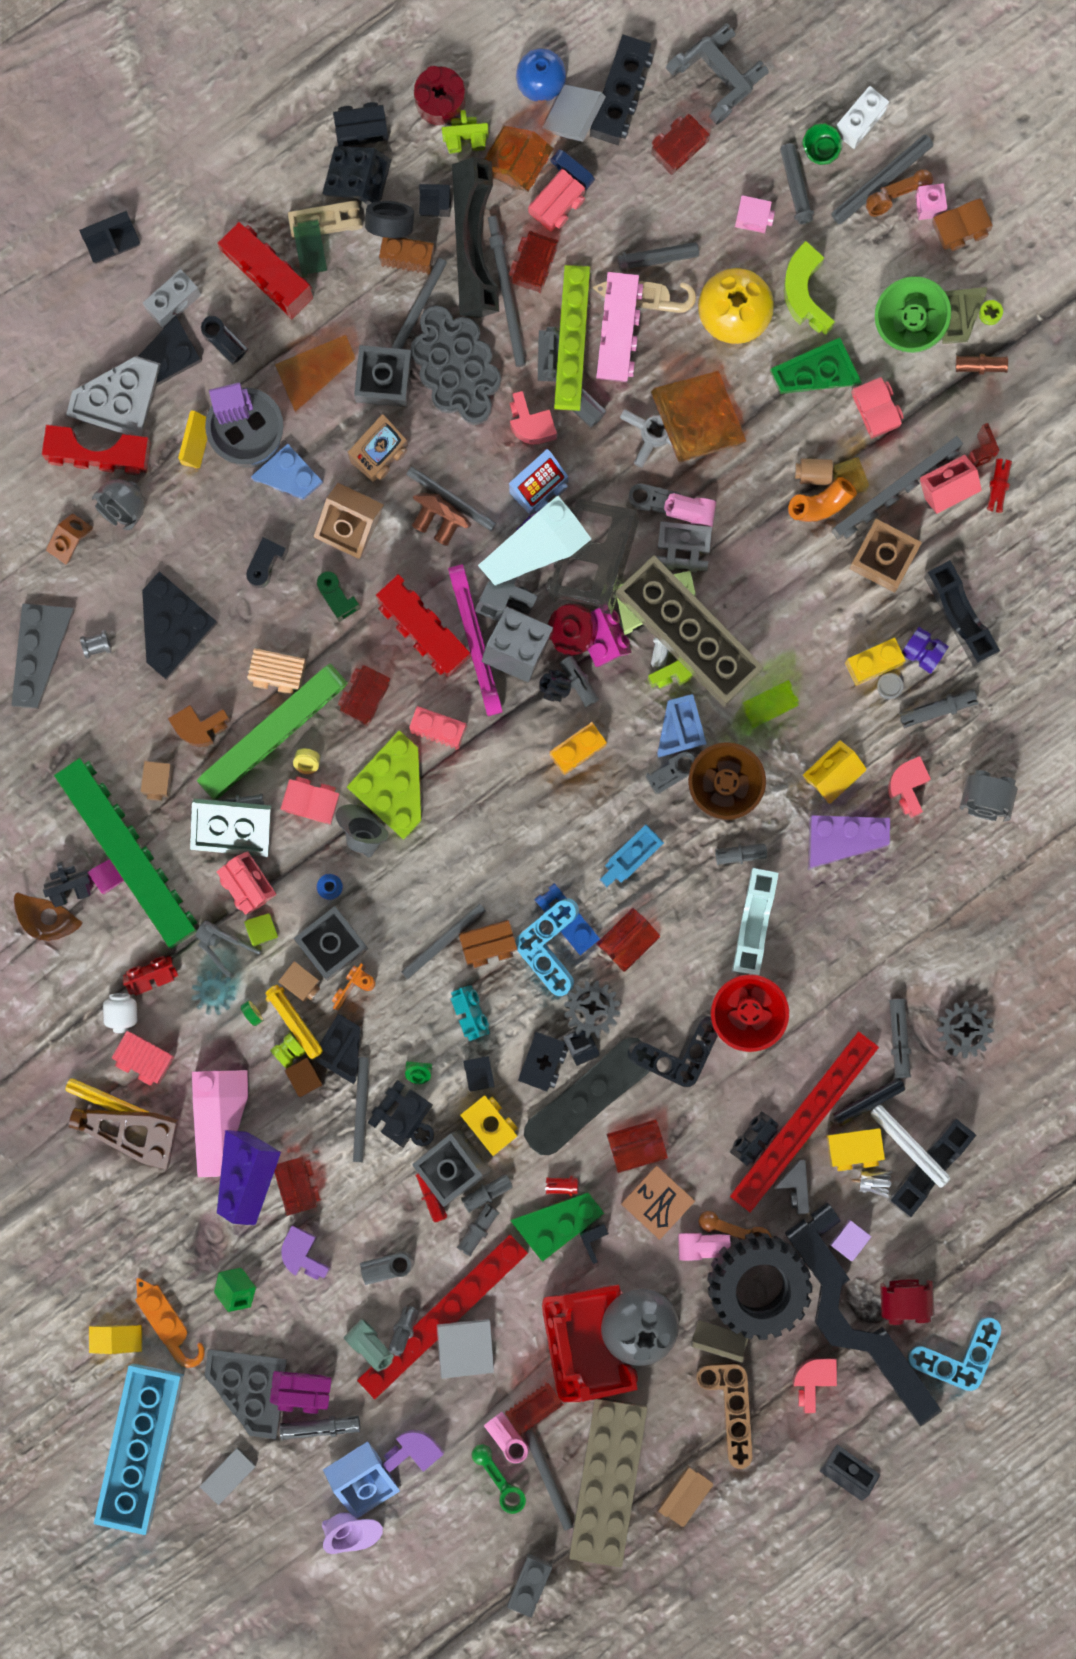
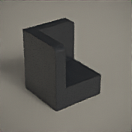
[419,184,451,217]
[463,1056,495,1092]

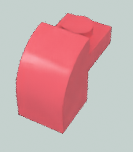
[509,391,557,445]
[888,756,931,818]
[792,1357,837,1413]

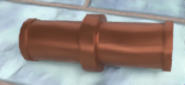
[955,354,1008,375]

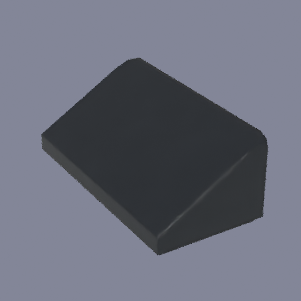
[819,1444,880,1501]

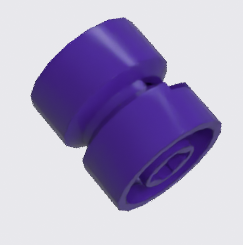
[902,626,949,674]

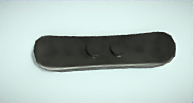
[524,1037,652,1156]

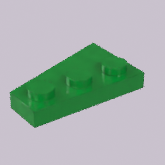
[770,337,862,394]

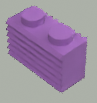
[209,382,253,425]

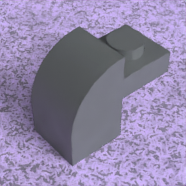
[474,577,537,621]

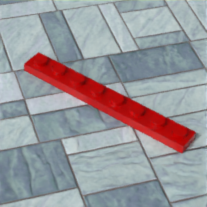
[729,1031,879,1213]
[357,1234,528,1400]

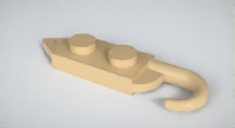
[593,281,696,313]

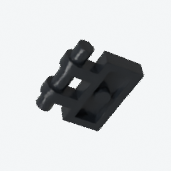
[367,1080,433,1148]

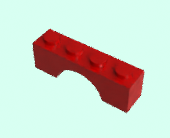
[42,425,151,475]

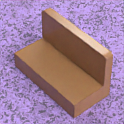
[657,1465,713,1527]

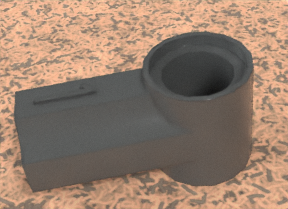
[572,389,606,428]
[360,1251,414,1285]

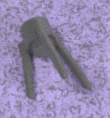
[196,920,261,978]

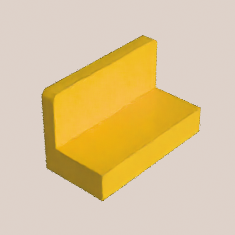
[802,740,866,804]

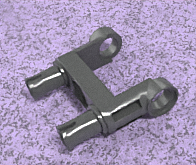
[666,23,769,125]

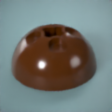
[688,742,766,820]

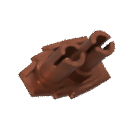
[412,493,472,546]

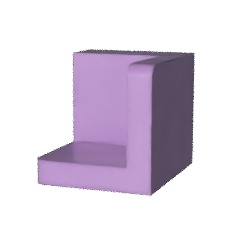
[829,1220,871,1261]

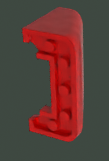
[542,1284,638,1402]

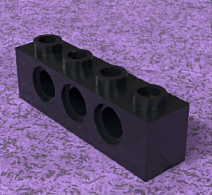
[590,34,654,146]

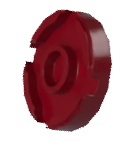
[548,604,597,655]

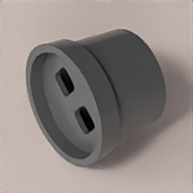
[205,388,283,468]

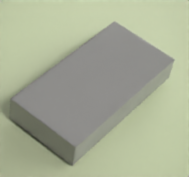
[200,1447,256,1505]

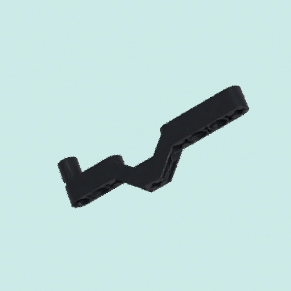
[784,1202,942,1427]

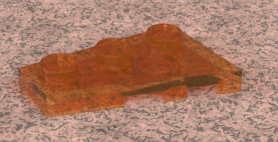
[275,335,356,412]

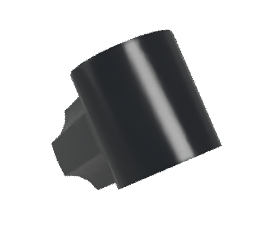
[201,316,248,365]

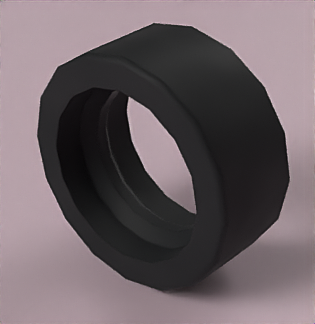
[365,201,414,238]

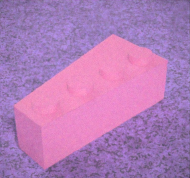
[596,272,643,382]

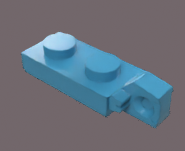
[600,825,664,888]

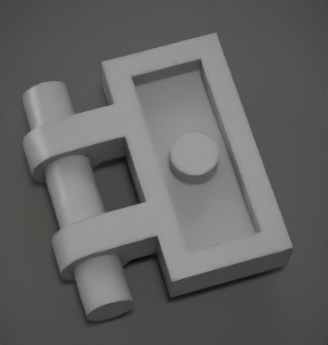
[657,522,712,573]

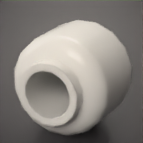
[103,993,137,1033]

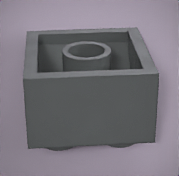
[412,1129,492,1207]

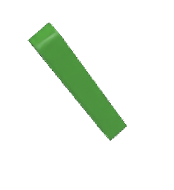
[197,663,348,800]

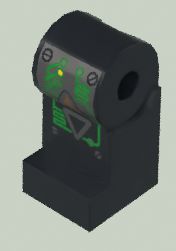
[246,537,288,588]

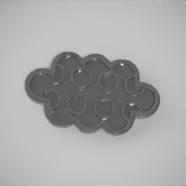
[411,305,501,425]

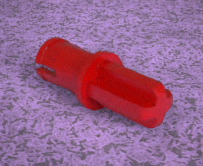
[415,1174,447,1223]

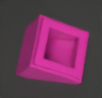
[88,859,124,894]

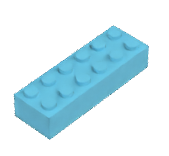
[94,1363,184,1535]

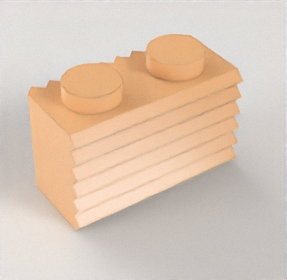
[248,648,306,695]

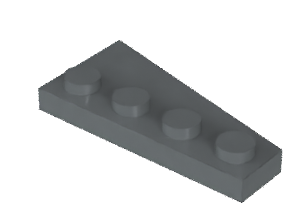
[11,604,75,709]

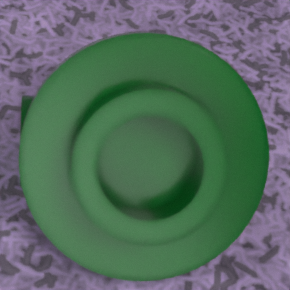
[405,1061,432,1084]

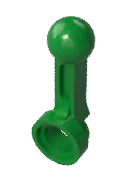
[471,1444,526,1514]

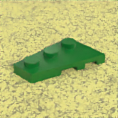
[510,1192,605,1262]

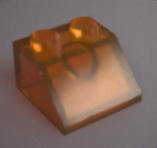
[484,125,554,192]

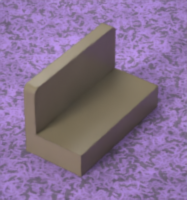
[691,1319,748,1362]

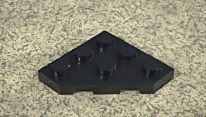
[142,571,218,680]

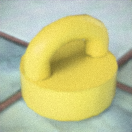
[293,748,320,774]

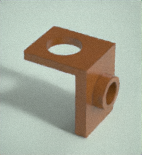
[46,513,93,564]

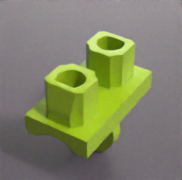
[442,110,489,154]

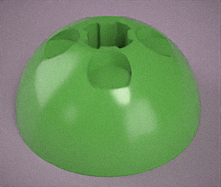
[875,277,951,353]

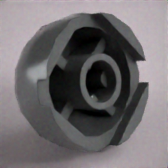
[92,479,145,530]

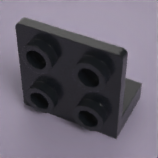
[322,146,392,205]

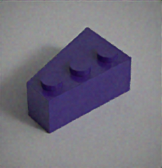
[217,1130,281,1225]

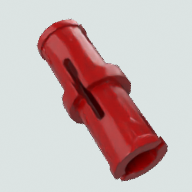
[986,458,1012,513]

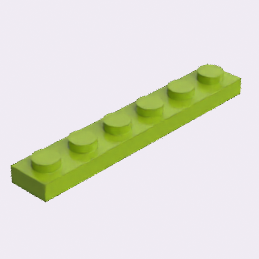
[554,265,590,411]

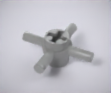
[620,396,693,468]

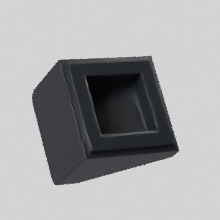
[563,1030,600,1066]

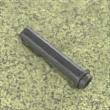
[780,143,814,224]
[618,242,700,273]

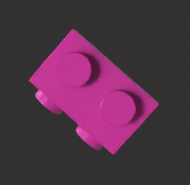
[588,606,632,667]

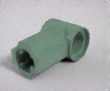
[343,1319,394,1372]

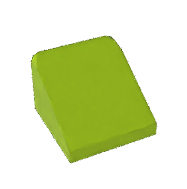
[244,913,278,946]

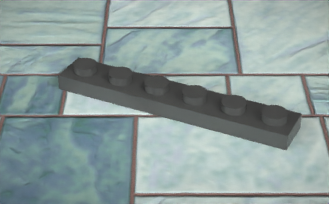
[832,436,963,540]

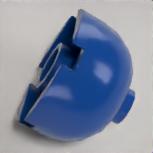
[516,48,566,102]

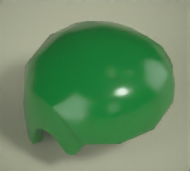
[802,123,843,165]

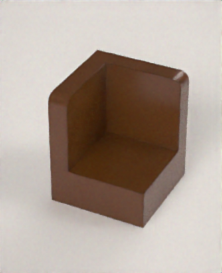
[284,1058,324,1097]

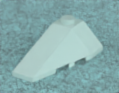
[478,496,591,586]

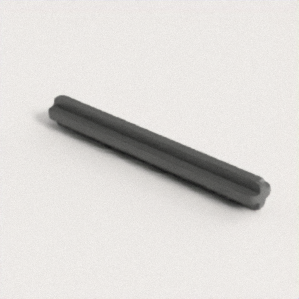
[831,135,934,224]

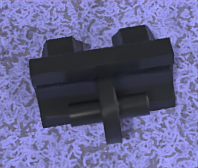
[43,861,91,908]

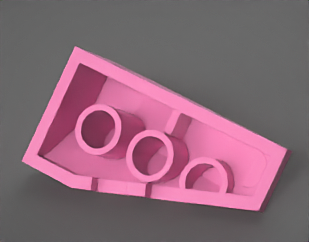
[192,1070,248,1177]

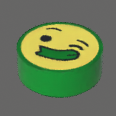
[240,1000,264,1026]

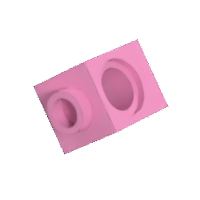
[915,183,947,220]
[735,196,775,233]

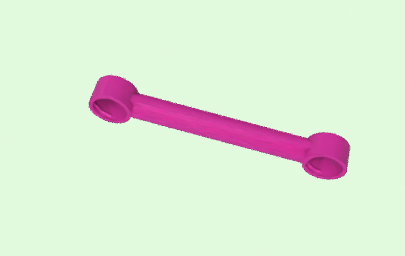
[448,564,503,716]

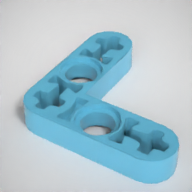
[515,898,579,996]
[907,1317,1001,1391]

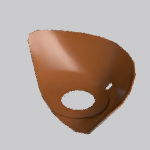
[14,892,83,941]

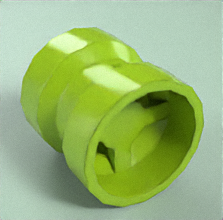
[270,1033,306,1069]

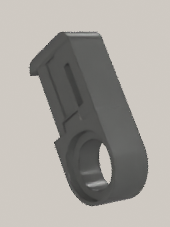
[629,484,681,513]
[646,752,696,794]

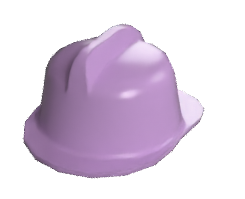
[322,1512,383,1554]

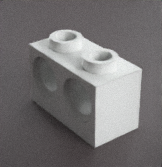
[836,86,889,149]

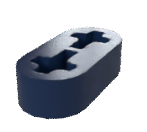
[550,149,595,190]

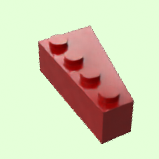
[217,222,313,320]
[376,574,471,678]

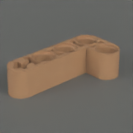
[696,1363,752,1469]

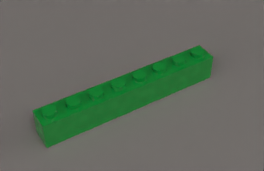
[54,758,198,949]

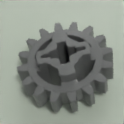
[564,981,621,1038]
[936,1001,994,1059]

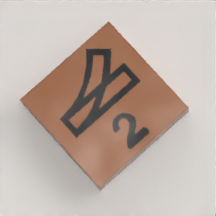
[621,1165,695,1240]

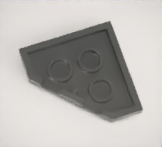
[205,1349,287,1439]

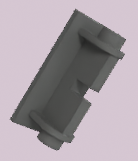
[538,327,560,382]

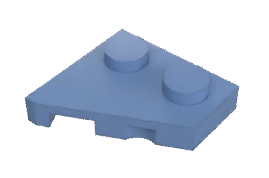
[251,444,323,500]
[657,694,707,758]

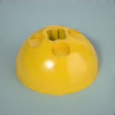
[698,268,774,344]

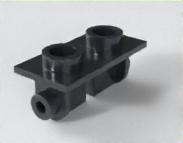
[730,1111,779,1166]

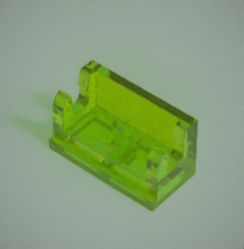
[741,680,799,729]

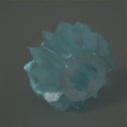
[192,971,236,1015]

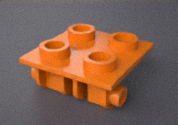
[332,963,376,1011]

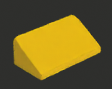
[178,410,207,468]

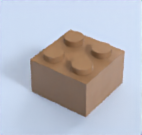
[849,519,922,593]

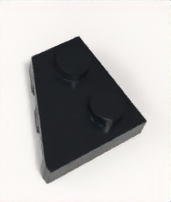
[313,1013,361,1085]

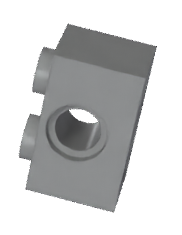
[143,269,201,329]

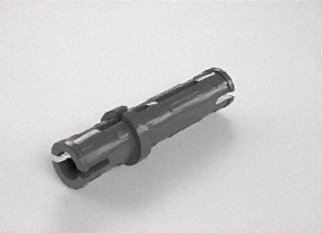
[899,689,979,729]
[889,999,912,1079]
[280,1415,361,1440]

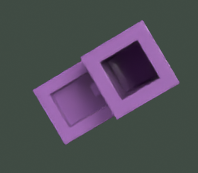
[281,1225,330,1280]
[383,1430,444,1473]

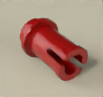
[546,1176,578,1196]

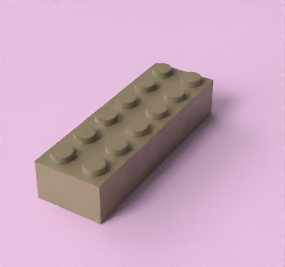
[616,555,764,707]
[569,1398,647,1568]

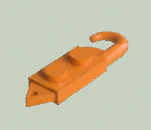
[135,1278,205,1368]

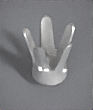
[852,1171,892,1198]

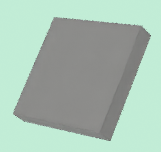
[542,84,606,141]
[437,1319,494,1379]

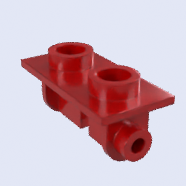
[123,956,179,996]

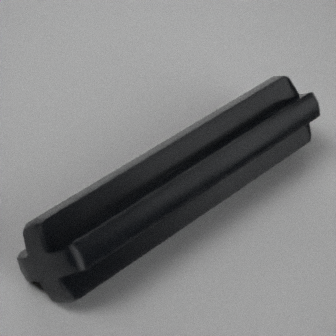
[833,1078,906,1126]

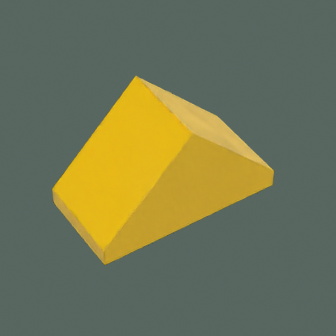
[89,1325,142,1354]

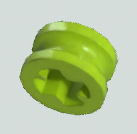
[979,300,1003,326]

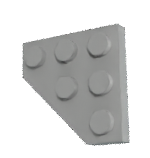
[66,356,161,436]

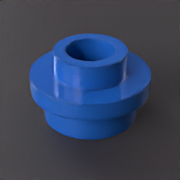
[317,874,343,900]

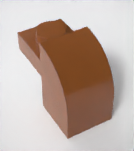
[168,705,231,747]

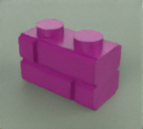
[270,1371,331,1414]

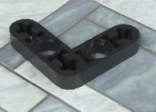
[627,1015,718,1087]

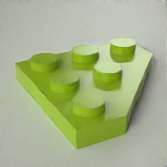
[346,731,421,840]

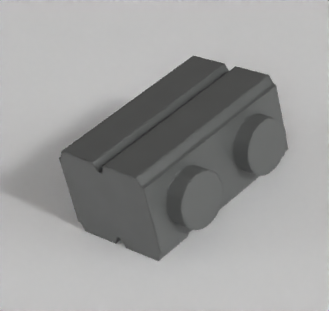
[507,1554,552,1618]

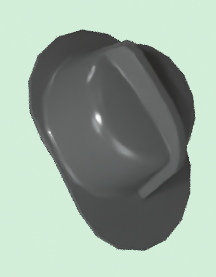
[335,804,388,858]

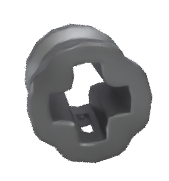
[80,630,112,659]

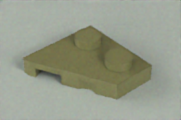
[942,287,987,344]

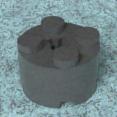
[959,770,1018,821]

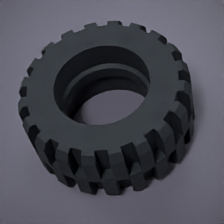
[707,1233,813,1340]

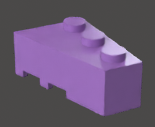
[808,815,890,870]

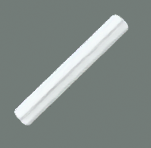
[871,1105,950,1187]

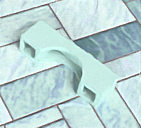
[732,868,779,975]

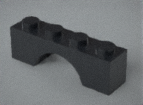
[924,560,1000,667]
[887,1118,977,1218]

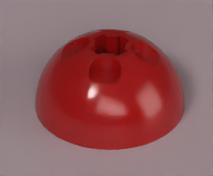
[711,974,789,1052]

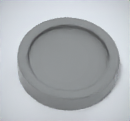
[877,673,903,699]

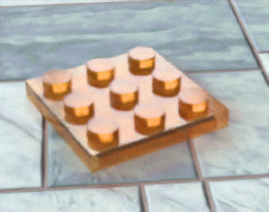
[651,371,746,462]

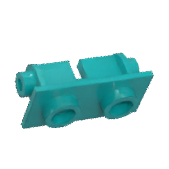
[450,985,490,1042]

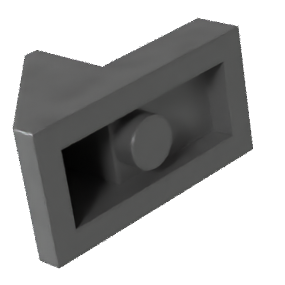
[774,1160,809,1214]

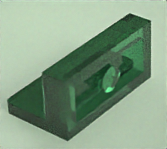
[293,219,327,278]

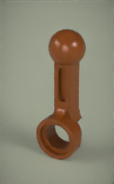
[866,169,933,217]
[698,1211,772,1240]

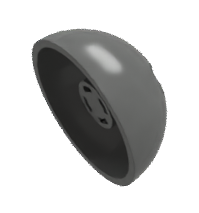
[601,1289,679,1366]

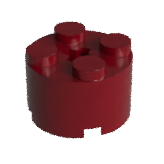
[414,66,466,126]
[880,1279,935,1325]

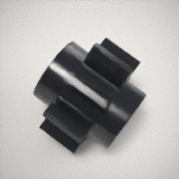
[539,669,571,702]

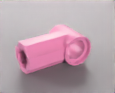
[664,493,716,527]
[678,1233,731,1261]
[484,1412,530,1463]

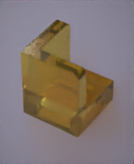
[832,457,869,494]

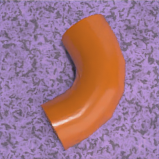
[788,477,857,522]

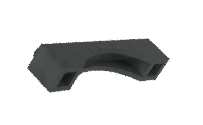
[452,157,500,318]

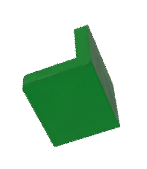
[214,1268,256,1312]

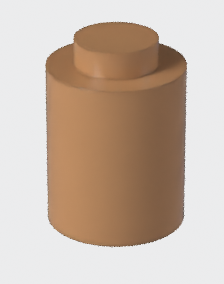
[795,458,833,485]

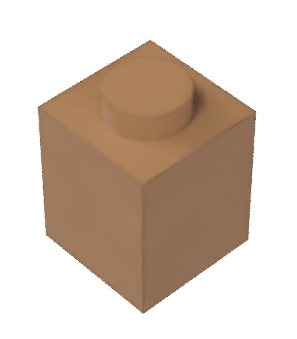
[141,761,173,801]
[278,961,321,1002]

